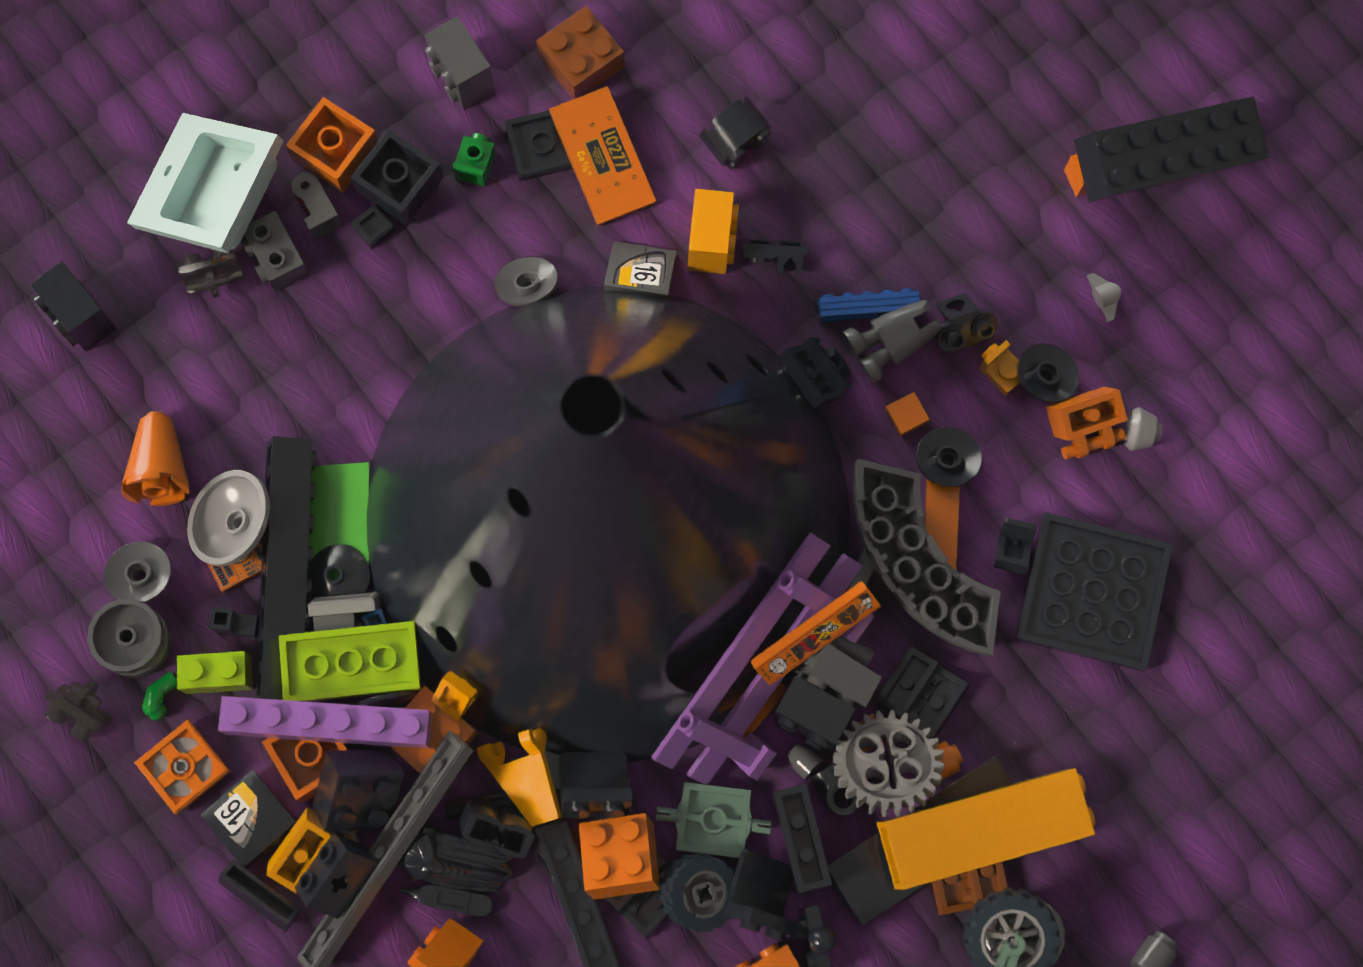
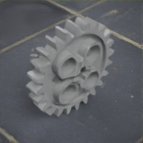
[833,710,944,817]

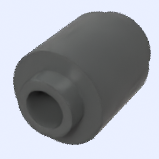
[1130,931,1179,967]

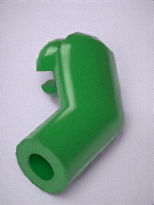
[142,671,177,720]

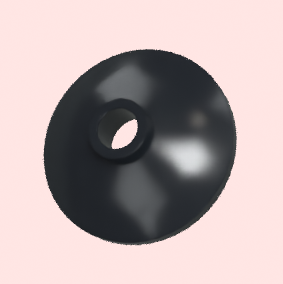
[1017,343,1079,403]
[916,427,981,487]
[307,544,371,599]
[352,691,418,708]

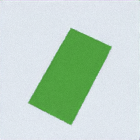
[307,462,369,581]

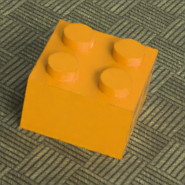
[688,189,739,274]

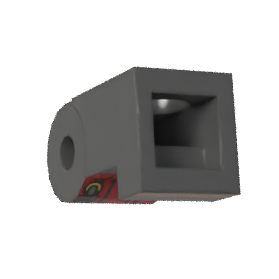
[291,173,342,240]

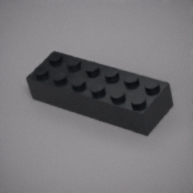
[1074,96,1269,203]

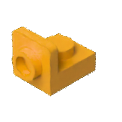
[979,340,1020,396]
[431,670,477,721]

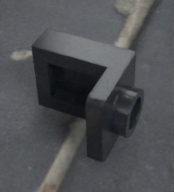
[993,518,1037,575]

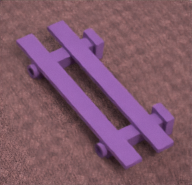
[651,532,874,785]

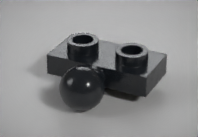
[796,905,837,967]

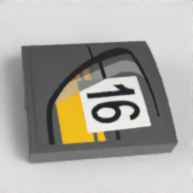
[604,241,677,299]

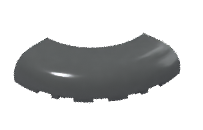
[853,459,1001,656]

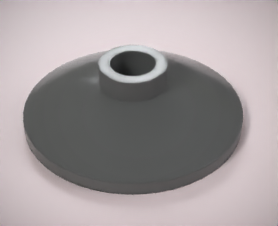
[494,257,558,306]
[104,542,171,603]

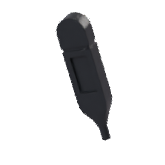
[400,885,493,916]

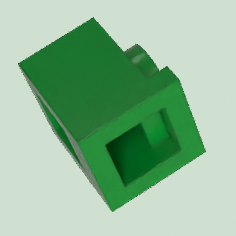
[452,133,496,187]

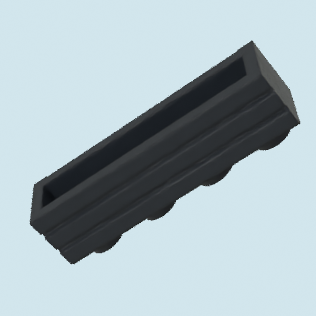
[218,860,301,932]

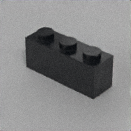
[773,784,832,895]

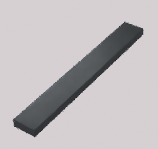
[297,731,473,967]

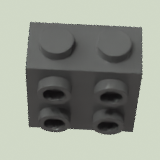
[789,644,882,707]

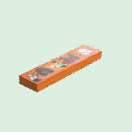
[750,581,881,686]

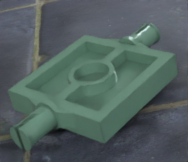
[656,782,771,858]

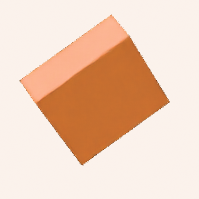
[885,392,930,437]

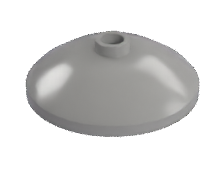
[187,470,270,566]

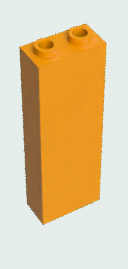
[876,768,1095,890]

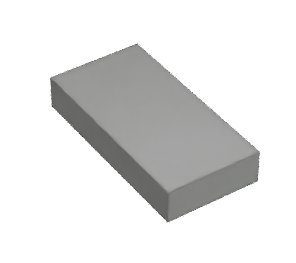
[308,592,381,617]

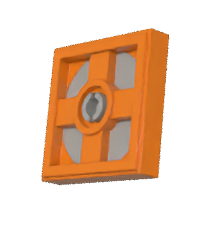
[134,719,231,815]

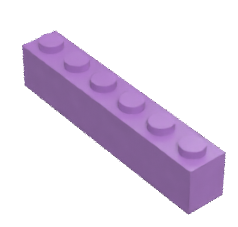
[218,696,433,749]

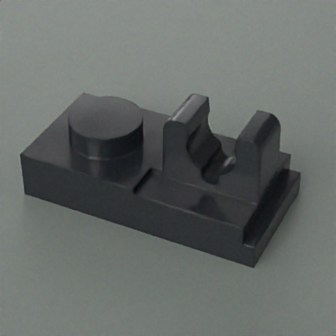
[743,238,808,274]

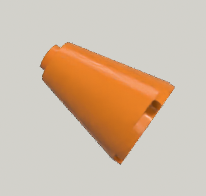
[121,411,189,506]

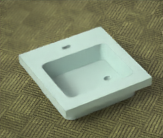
[127,113,284,253]

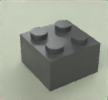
[424,16,495,111]

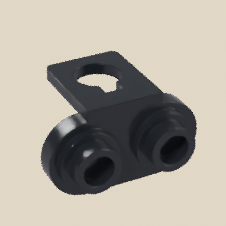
[935,293,998,352]

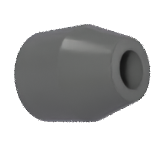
[787,744,824,780]

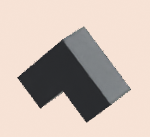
[209,607,259,639]

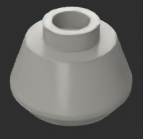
[1124,407,1162,451]

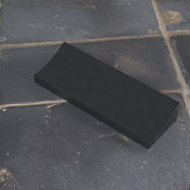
[828,755,1011,926]

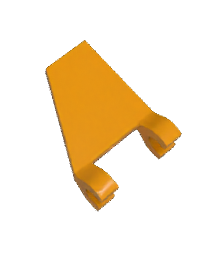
[477,728,562,827]

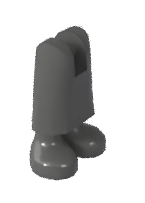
[843,299,943,384]

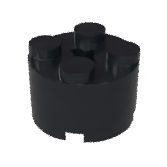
[699,96,772,171]

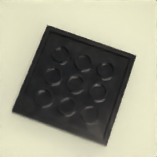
[1015,512,1173,672]

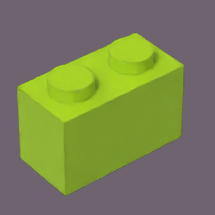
[177,651,253,694]

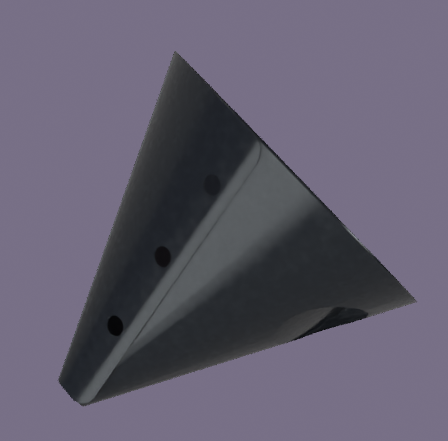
[367,287,850,762]

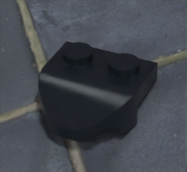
[777,337,852,409]

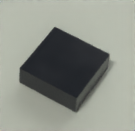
[350,204,396,249]

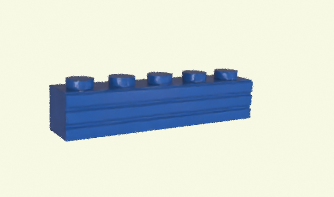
[818,288,920,322]

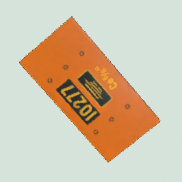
[549,86,656,226]

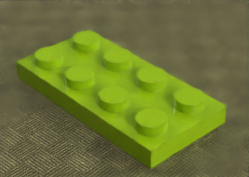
[279,621,421,702]

